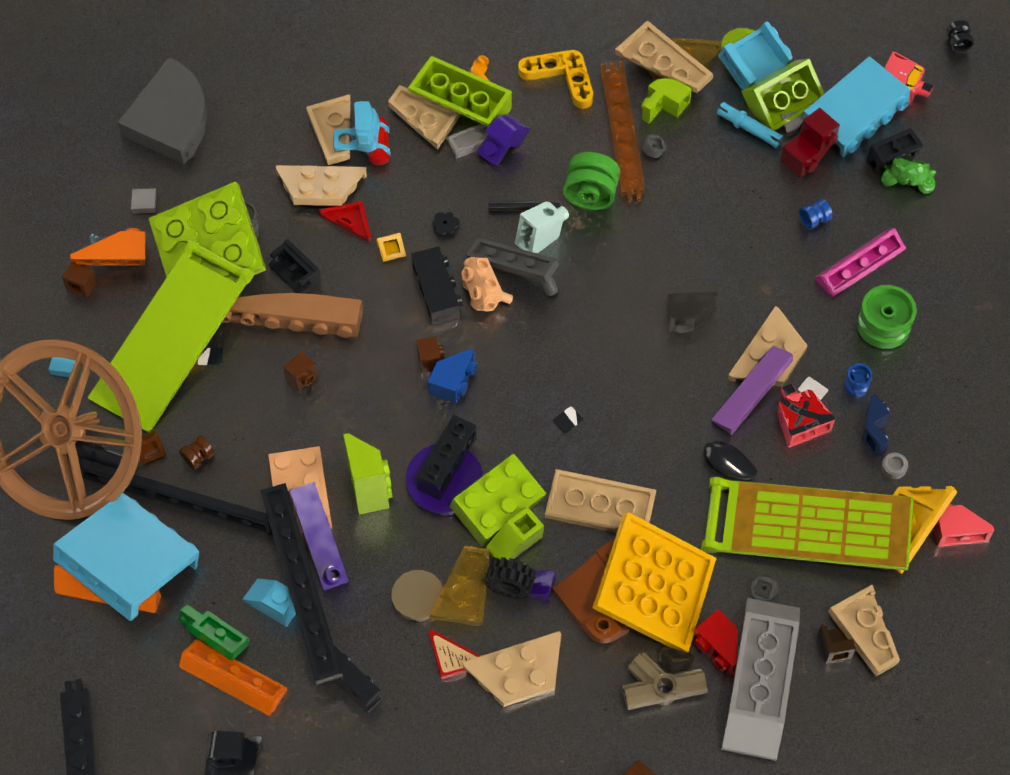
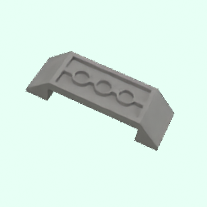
[721,598,800,761]

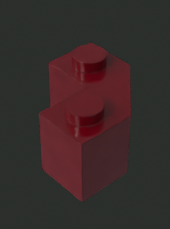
[780,107,840,178]

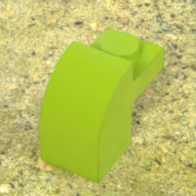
[641,78,692,124]

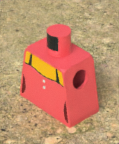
[885,52,933,105]

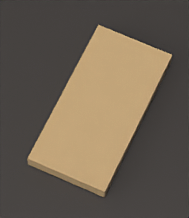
[544,469,656,533]

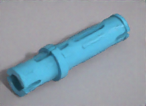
[717,102,784,148]

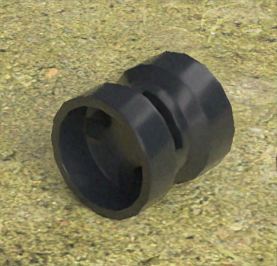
[947,20,974,52]

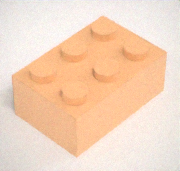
[268,446,332,533]

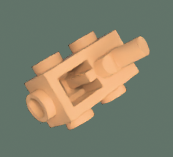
[461,257,513,311]

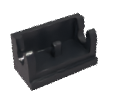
[866,128,923,172]
[269,239,321,294]

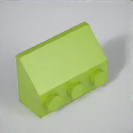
[741,58,825,131]
[343,433,393,515]

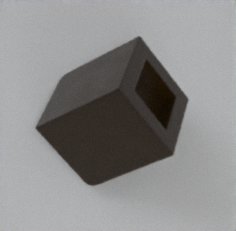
[817,624,856,663]

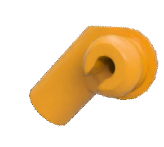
[470,55,489,81]

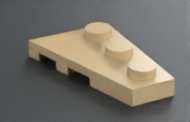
[388,85,460,150]
[306,94,351,166]
[828,584,900,676]

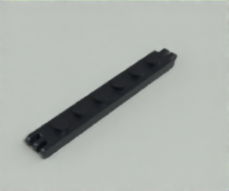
[60,679,97,775]

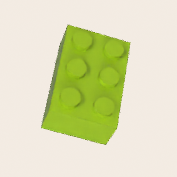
[450,453,546,547]

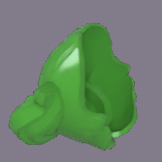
[881,158,936,194]

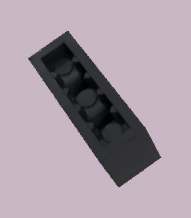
[416,415,477,500]

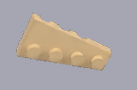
[615,21,713,93]

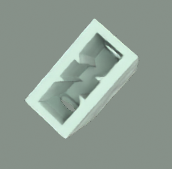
[515,201,569,253]

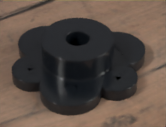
[432,212,460,235]

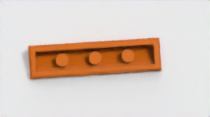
[54,565,161,613]
[179,639,287,716]

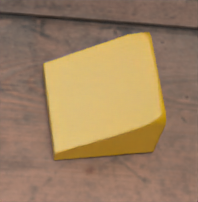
[376,233,406,262]

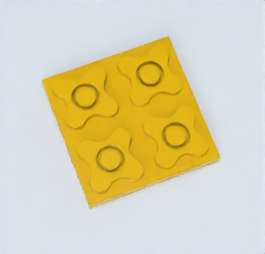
[592,512,716,654]

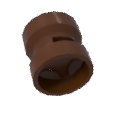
[179,435,215,470]

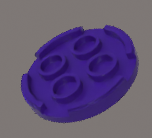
[406,444,483,516]

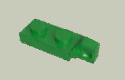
[178,604,250,661]

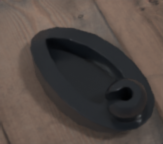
[703,441,757,480]

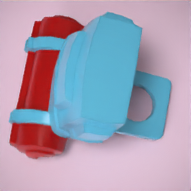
[334,101,390,166]

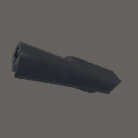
[205,731,262,775]

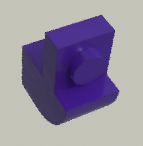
[477,114,530,166]

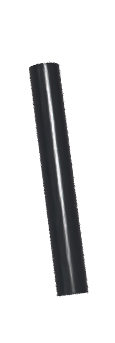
[489,201,560,211]

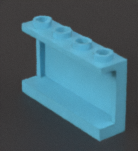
[803,56,910,157]

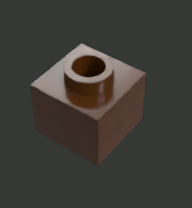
[62,262,97,298]
[416,336,445,373]
[283,351,317,391]

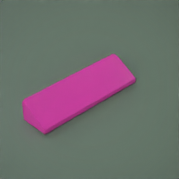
[814,228,906,297]

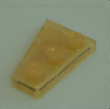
[428,545,490,627]

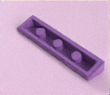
[711,346,793,436]

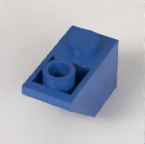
[428,349,478,403]

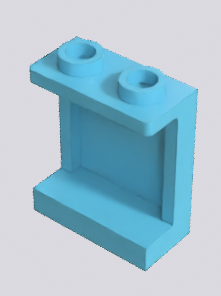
[718,21,793,90]

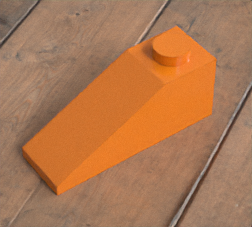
[70,228,145,266]

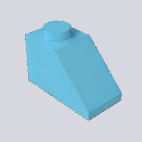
[242,579,296,627]

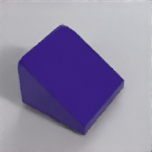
[529,570,556,602]

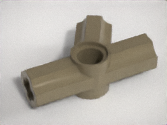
[622,652,707,710]

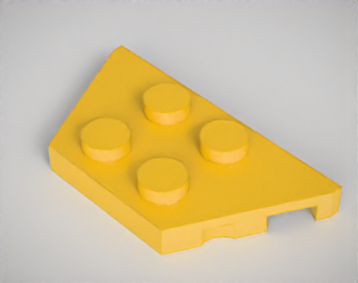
[893,486,957,574]

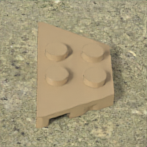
[276,165,367,206]
[727,306,808,387]
[462,631,561,707]

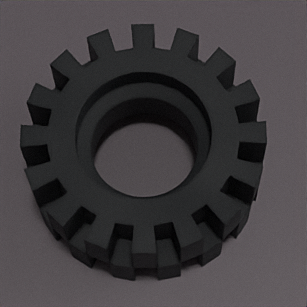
[485,557,536,599]

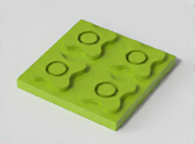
[149,181,267,283]

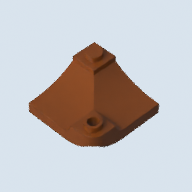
[552,538,633,643]

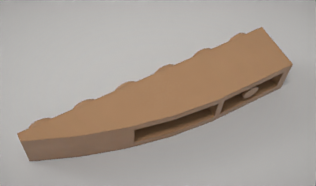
[222,293,363,338]

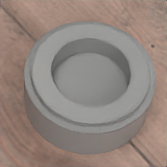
[881,452,908,479]

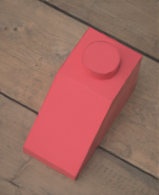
[933,504,994,547]

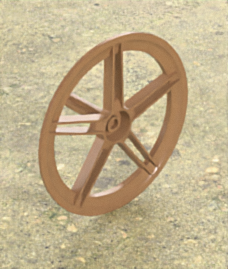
[0,339,142,520]

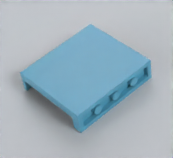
[53,493,199,621]

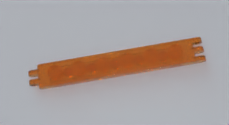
[600,61,645,203]

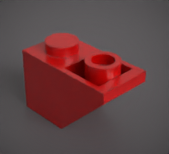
[693,609,737,677]

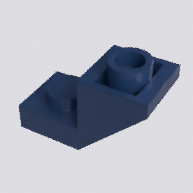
[862,394,890,458]

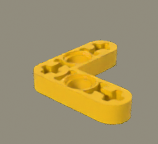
[518,50,593,109]

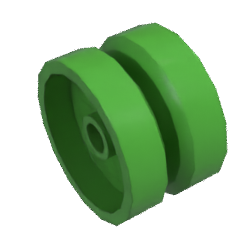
[563,152,620,210]
[857,285,917,349]

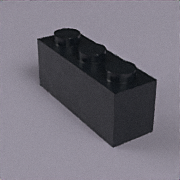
[411,246,463,326]

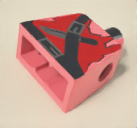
[776,384,835,448]

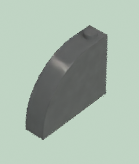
[118,57,208,165]

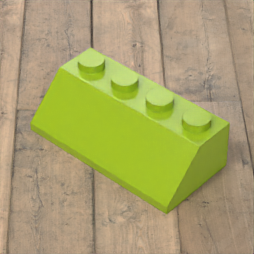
[408,56,512,127]

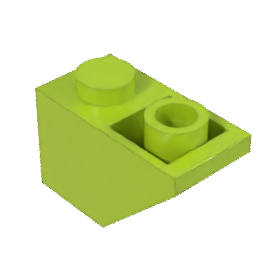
[486,506,544,560]

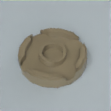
[391,570,444,622]

